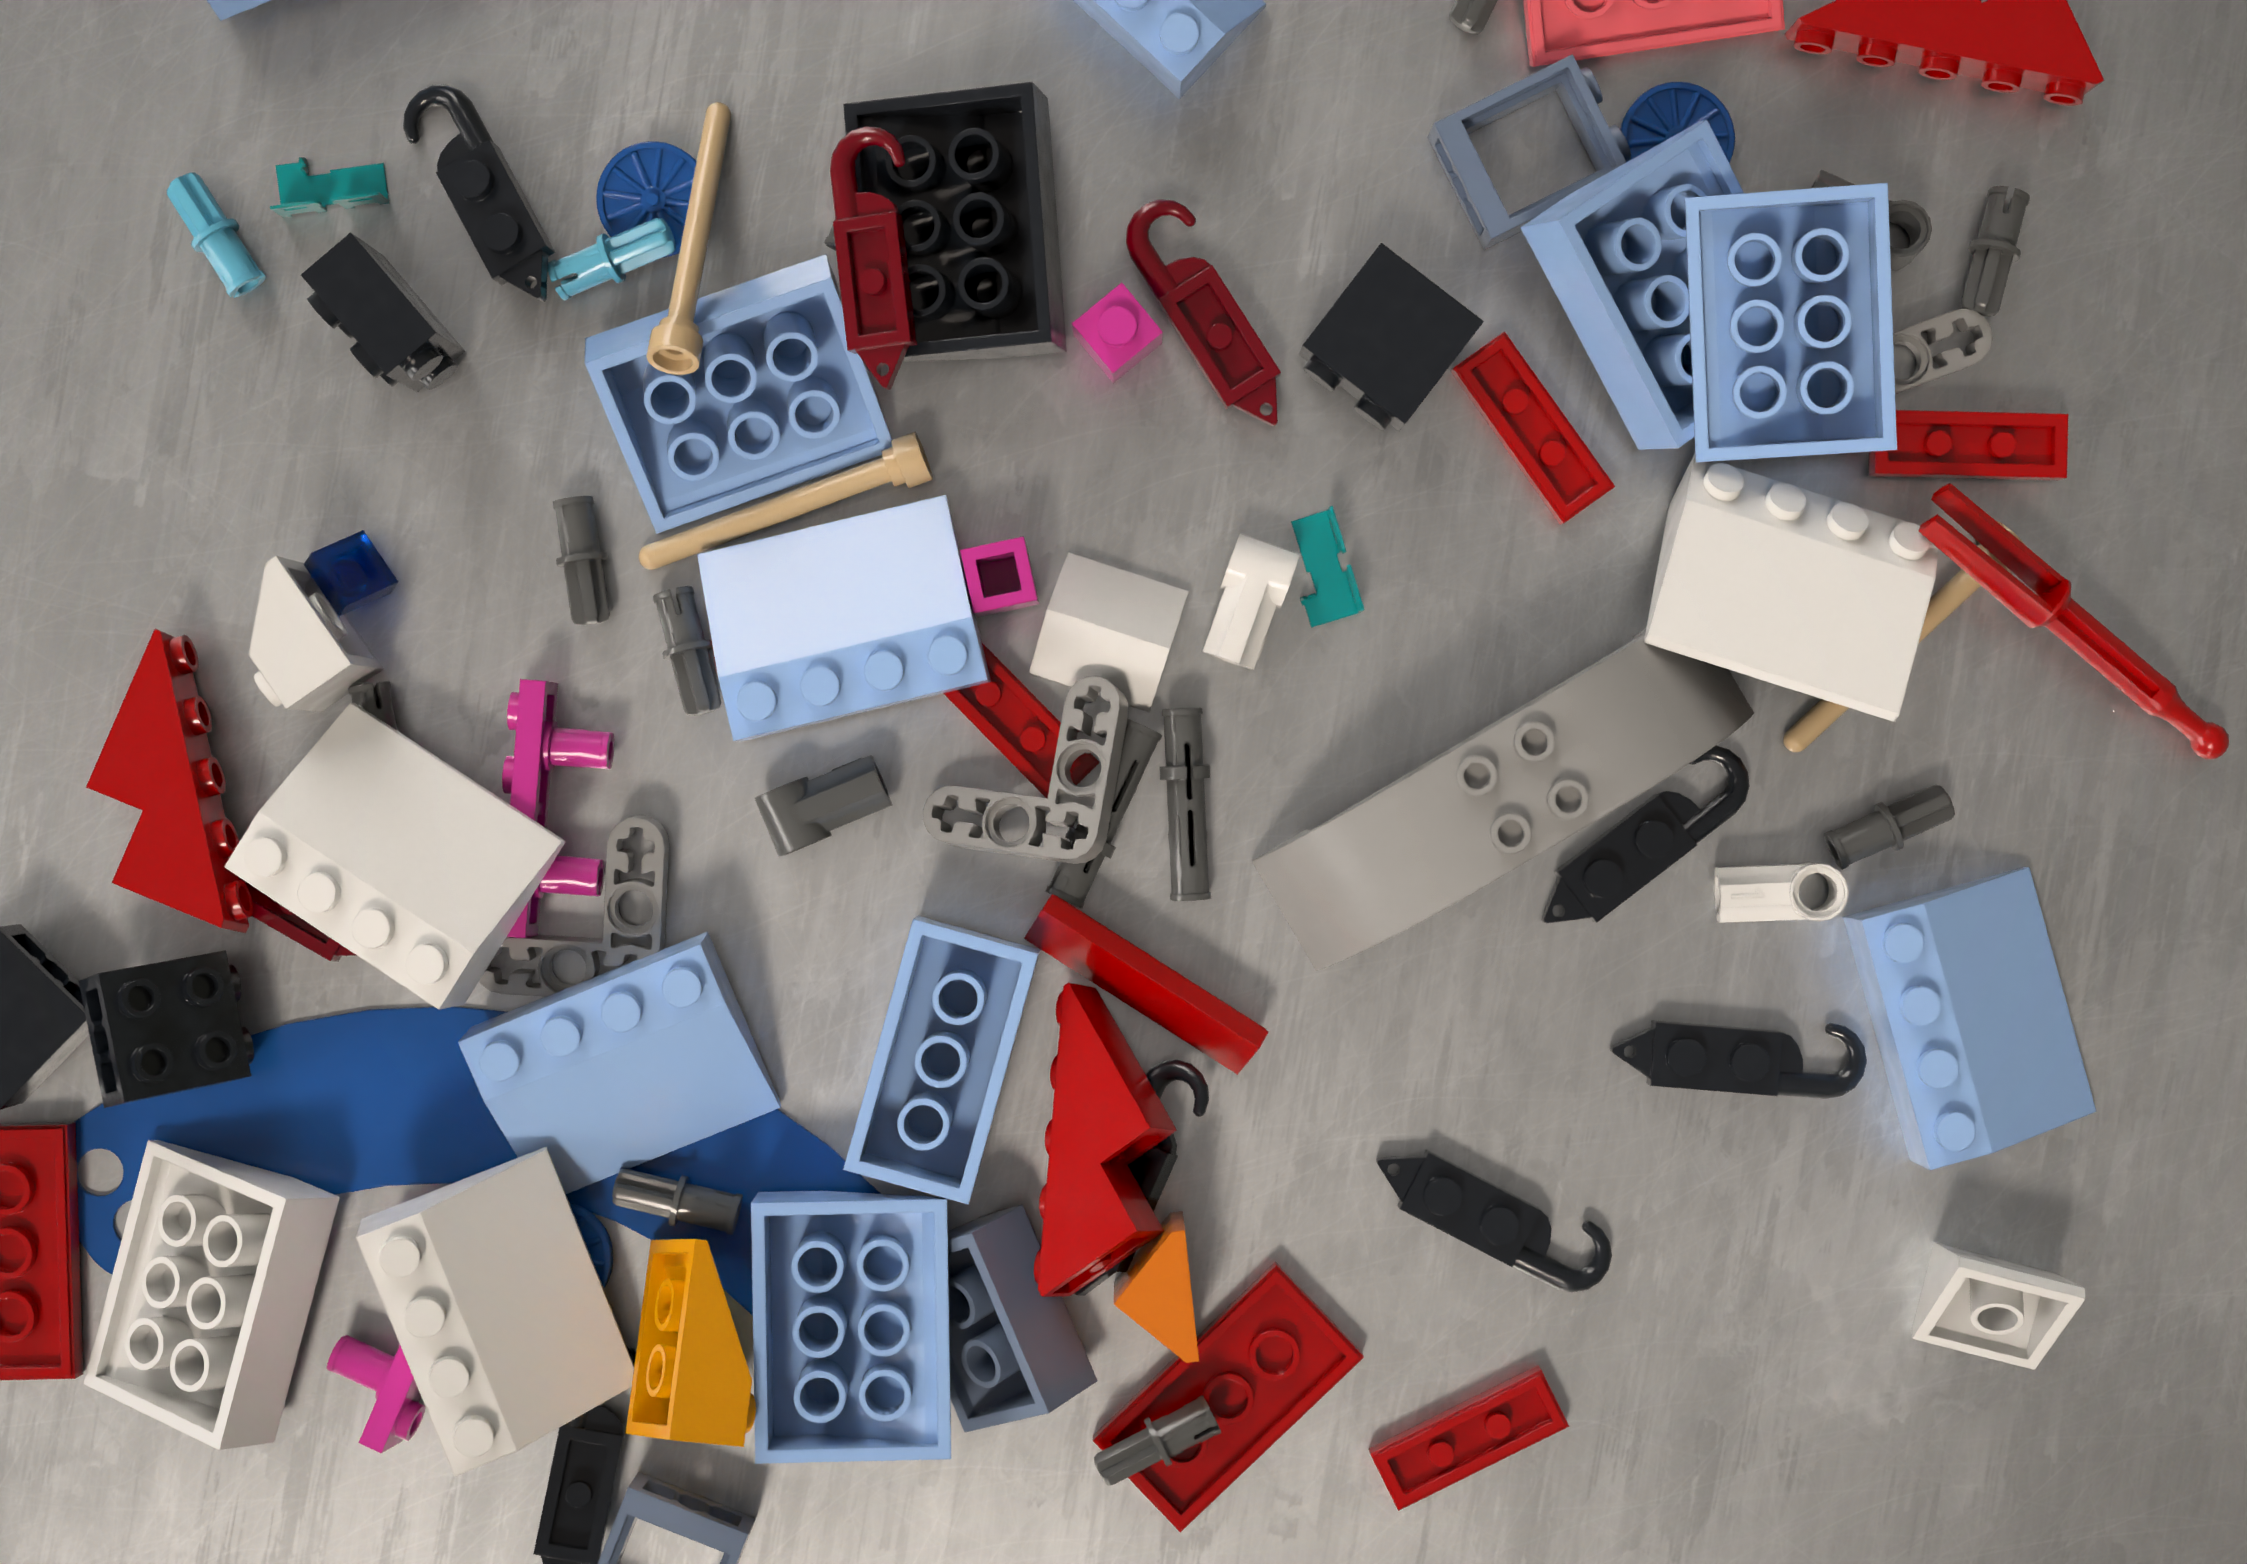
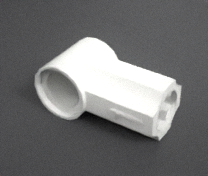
[1202,533,1300,670]
[1713,862,1849,923]

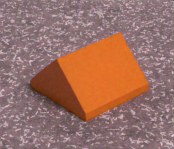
[1114,1211,1199,1363]

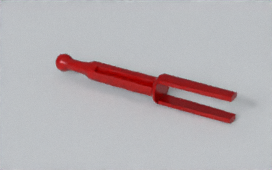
[1918,483,2229,760]

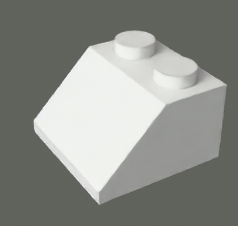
[249,556,384,712]

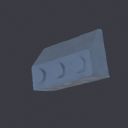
[948,1204,1098,1432]

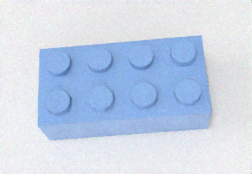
[843,915,1041,1205]

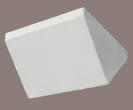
[1029,552,1189,712]
[1912,1242,2086,1370]

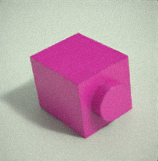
[1072,282,1163,384]
[960,536,1040,618]

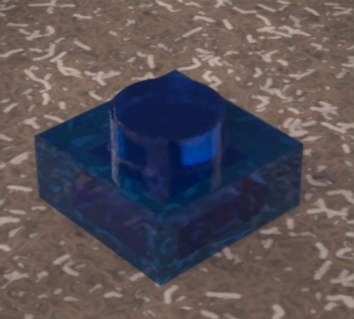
[304,530,399,617]

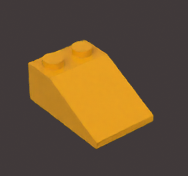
[625,1239,756,1447]

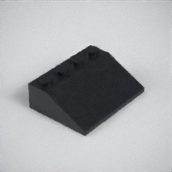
[843,82,1067,362]

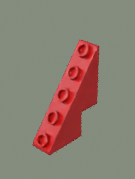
[1785,0,2105,106]
[86,629,253,933]
[1034,983,1177,1297]

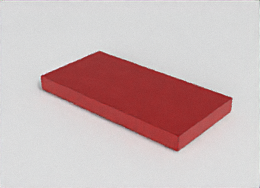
[0,1122,84,1380]
[1092,1261,1364,1532]

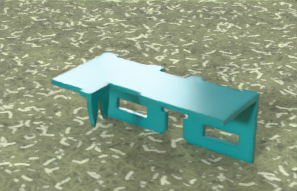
[270,157,389,218]
[1291,506,1365,628]

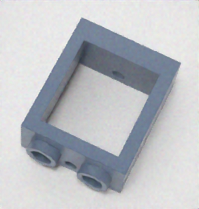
[1427,54,1631,250]
[598,1472,756,1564]

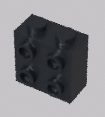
[301,232,465,392]
[1299,243,1484,432]
[0,924,89,1110]
[79,950,254,1108]

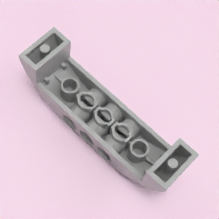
[1252,629,1754,971]

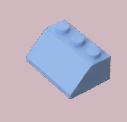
[1073,0,1266,99]

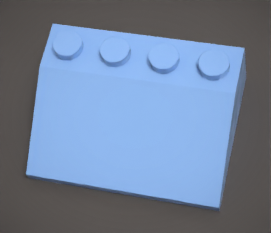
[1520,120,1744,450]
[1685,183,1897,462]
[585,254,893,534]
[697,495,991,741]
[1843,867,2097,1170]
[458,931,781,1194]
[751,1191,951,1464]

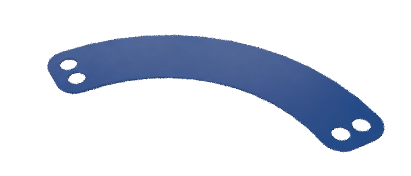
[74,1006,881,1316]

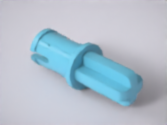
[167,172,266,298]
[548,218,676,300]

